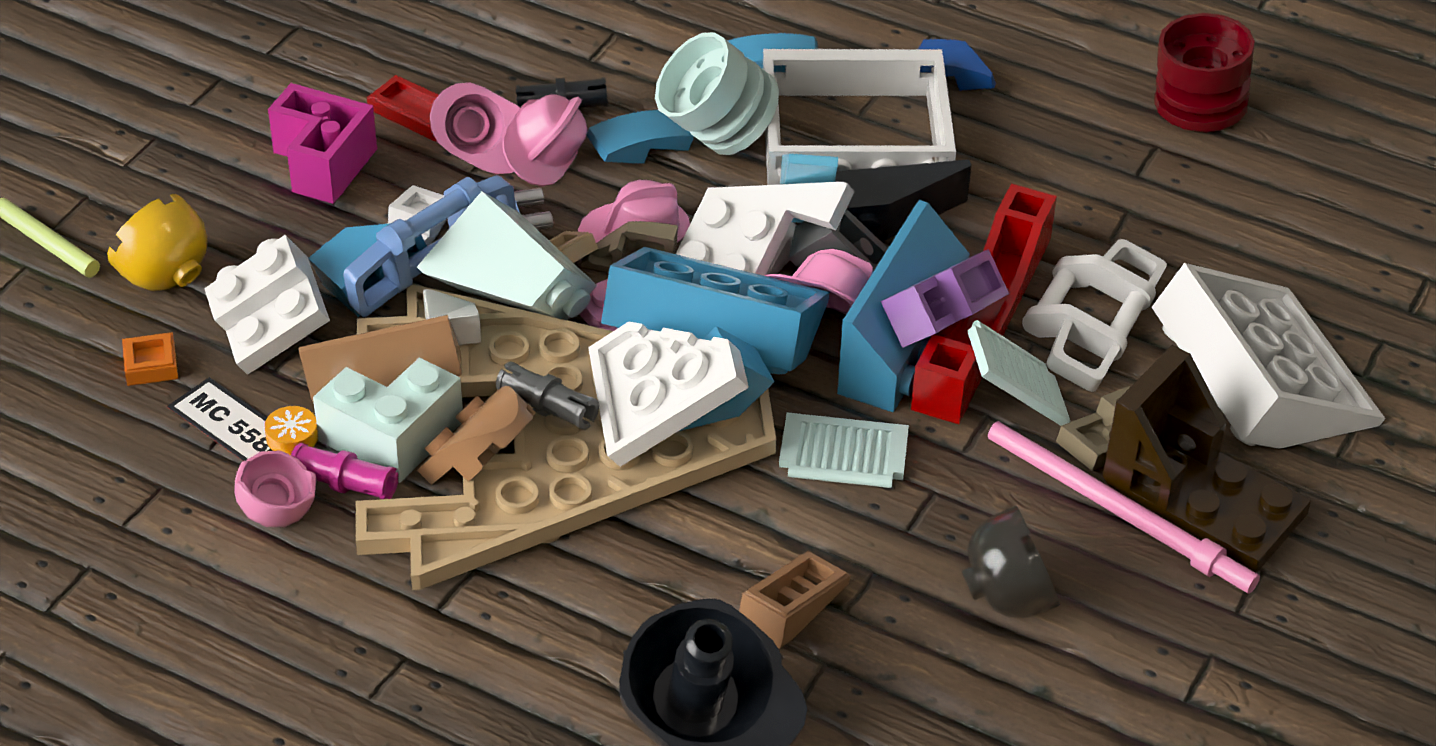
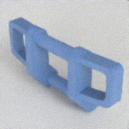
[343,175,517,317]

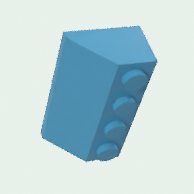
[837,200,970,412]
[601,247,830,374]

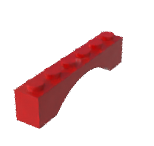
[911,183,1057,425]

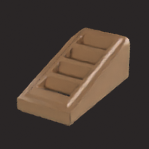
[739,551,851,649]

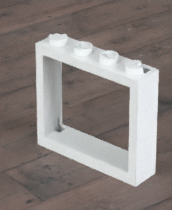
[763,49,956,185]

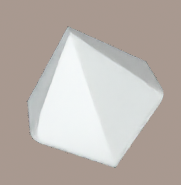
[423,289,481,345]

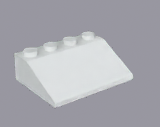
[1152,263,1385,449]

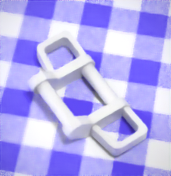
[1022,239,1167,392]

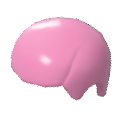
[234,450,316,527]

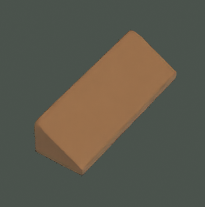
[299,315,462,404]

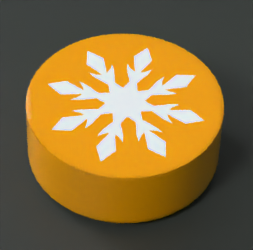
[264,406,318,455]

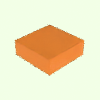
[122,332,178,386]

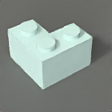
[313,357,463,483]

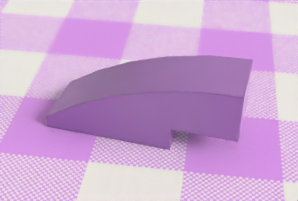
[881,249,1009,348]

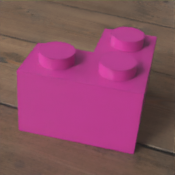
[268,83,377,204]

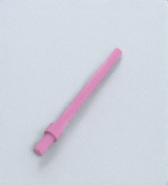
[988,421,1260,594]

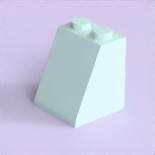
[417,191,597,320]

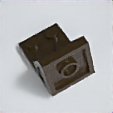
[1103,344,1311,573]

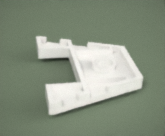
[676,182,854,275]

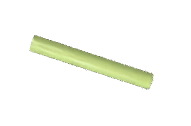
[0,197,100,278]

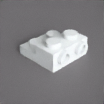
[205,235,330,375]

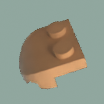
[417,386,536,485]

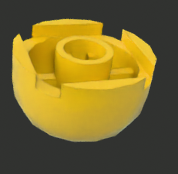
[107,194,208,291]

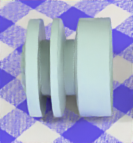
[655,32,779,155]

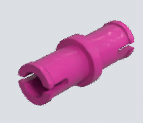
[291,443,399,499]

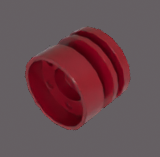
[1154,13,1255,132]

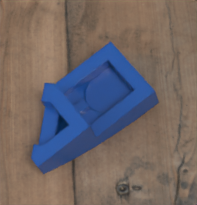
[918,39,996,90]

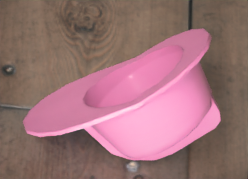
[430,83,520,175]
[502,94,588,187]
[578,180,690,243]
[763,249,873,314]

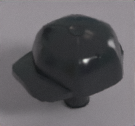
[619,599,808,746]

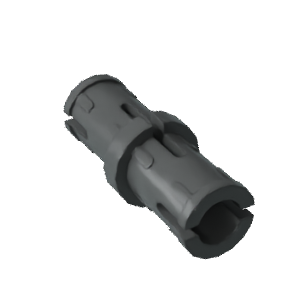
[496,361,599,430]

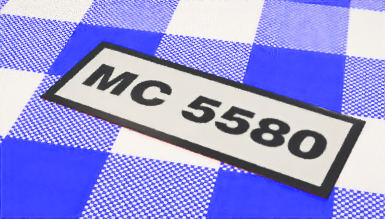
[167,377,273,461]

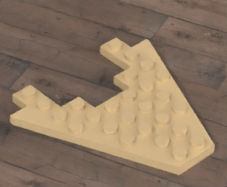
[356,284,776,590]

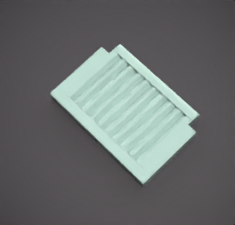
[967,320,1070,426]
[779,413,909,488]

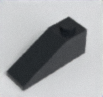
[835,159,972,241]

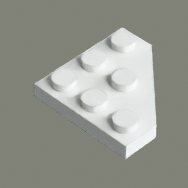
[588,322,749,467]

